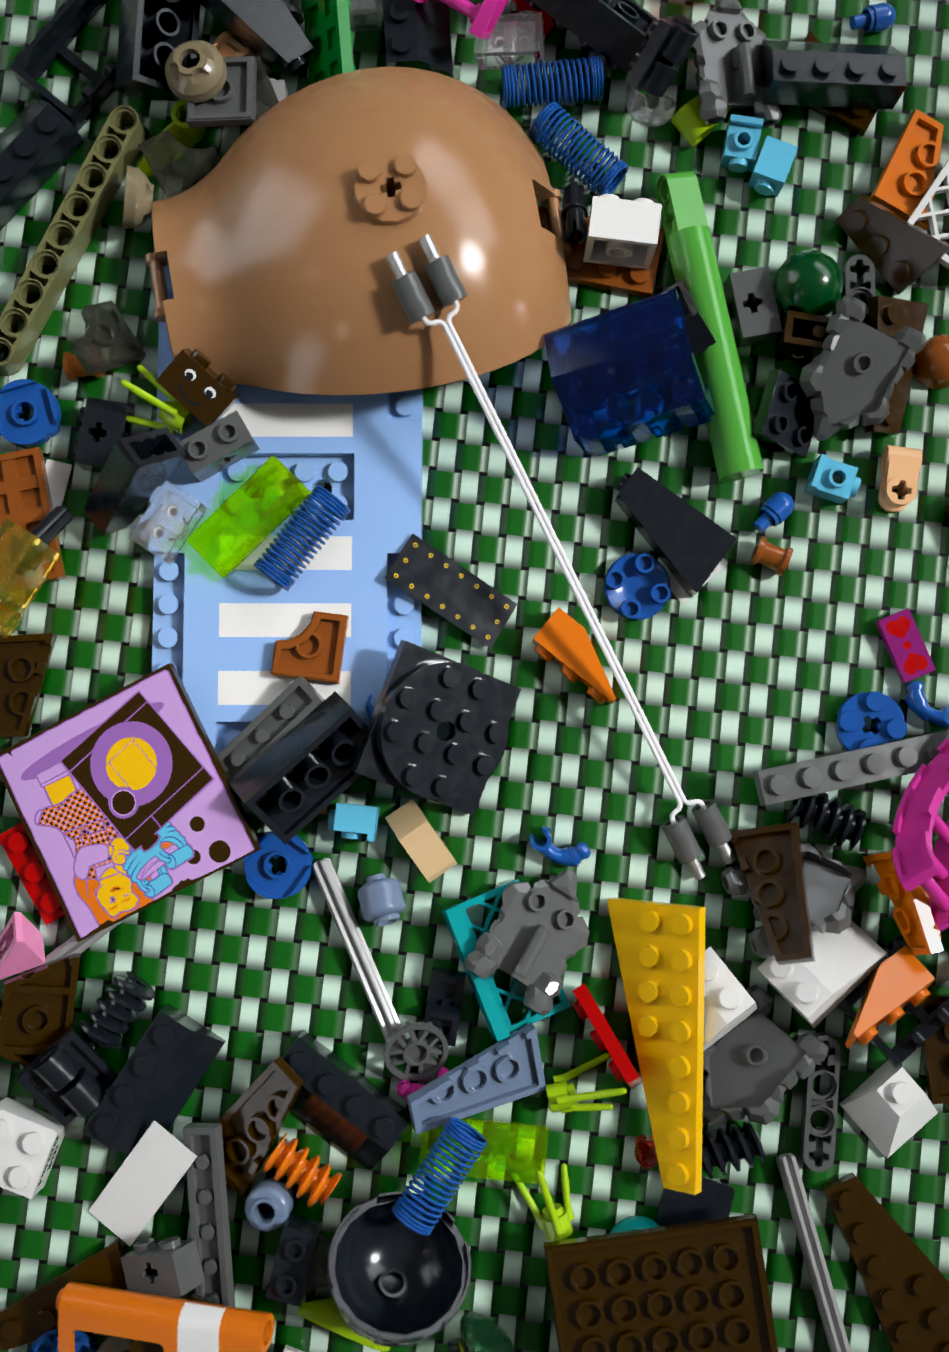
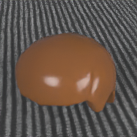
[913,334,949,389]

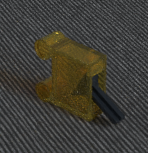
[0,505,73,638]

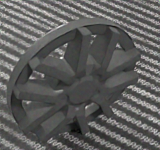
[383,1021,449,1081]

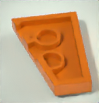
[870,109,944,230]
[863,850,944,955]

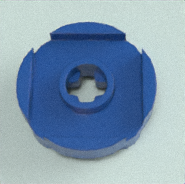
[0,379,61,448]
[835,691,907,751]
[244,832,313,899]

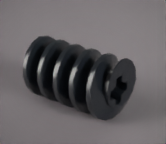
[786,792,867,851]
[79,971,155,1049]
[702,1121,766,1179]

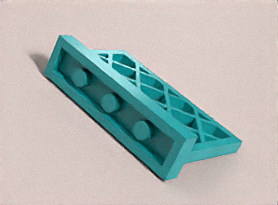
[441,879,570,1042]

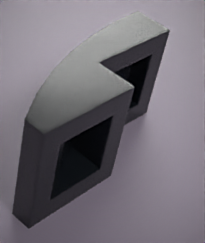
[424,967,466,1047]

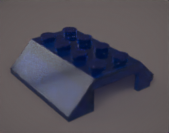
[544,288,715,457]

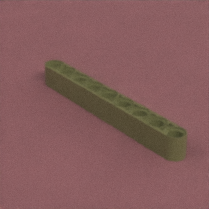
[0,105,146,376]

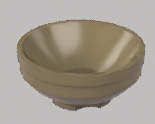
[165,40,227,103]
[122,165,154,229]

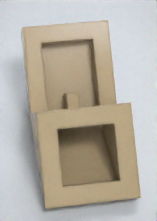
[385,799,457,883]

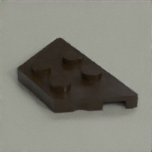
[0,953,80,1068]

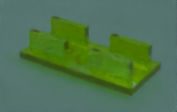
[186,455,312,579]
[419,1118,549,1184]

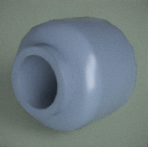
[357,873,406,927]
[244,1177,294,1232]

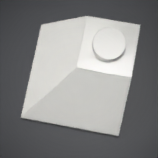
[839,1061,938,1159]

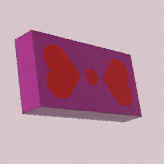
[875,608,936,683]

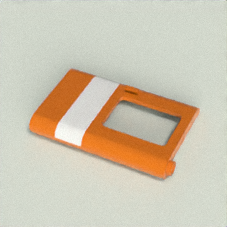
[55,1281,274,1352]

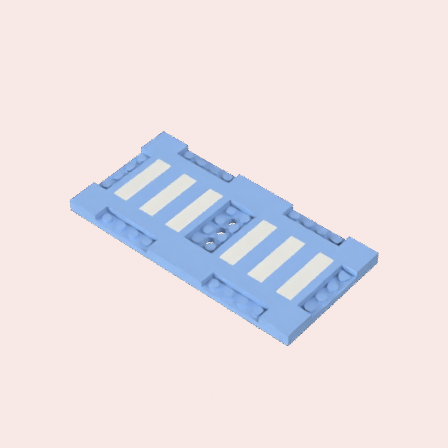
[151,263,423,755]

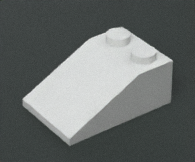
[757,920,888,1028]
[704,946,758,1051]

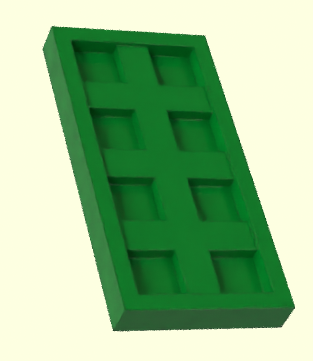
[302,0,356,85]

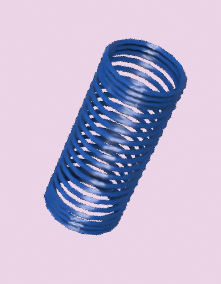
[501,55,604,110]
[528,101,629,197]
[254,485,350,591]
[392,1117,487,1236]

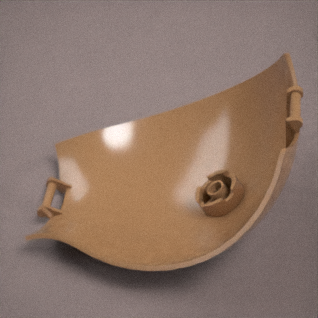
[145,66,572,395]

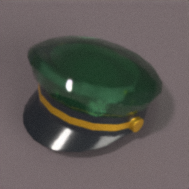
[447,1311,515,1352]

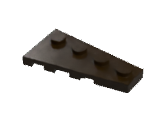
[0,1238,128,1352]

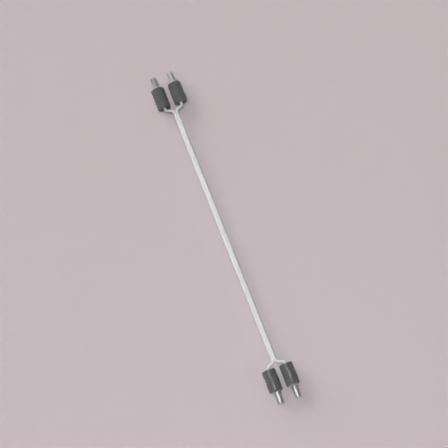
[386,234,736,880]

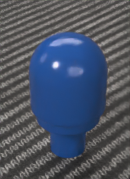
[849,3,896,33]
[753,492,794,533]

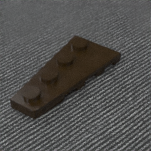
[864,295,929,435]
[730,822,815,965]
[217,1056,304,1199]

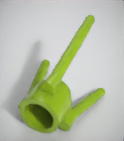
[120,365,194,436]
[546,1053,627,1114]
[511,1163,575,1242]

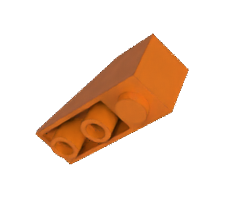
[532,607,616,705]
[845,945,935,1049]

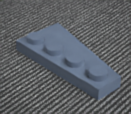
[407,1023,546,1134]

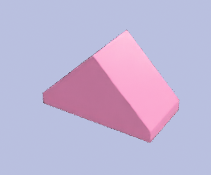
[0,912,46,980]

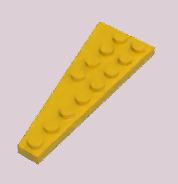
[608,897,706,1195]

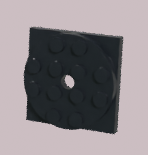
[351,640,521,815]

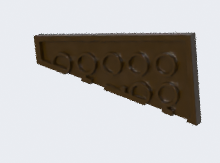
[821,1172,949,1352]

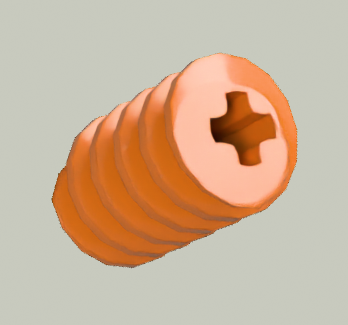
[262,1132,342,1208]

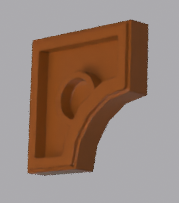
[271,611,349,684]

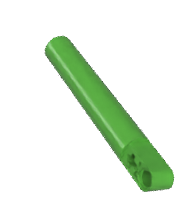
[656,171,764,482]

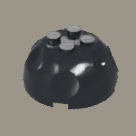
[327,1192,471,1347]

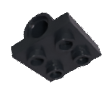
[625,14,699,98]
[752,369,814,459]
[17,1027,118,1127]

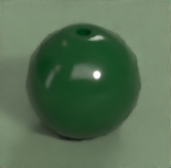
[773,250,844,316]

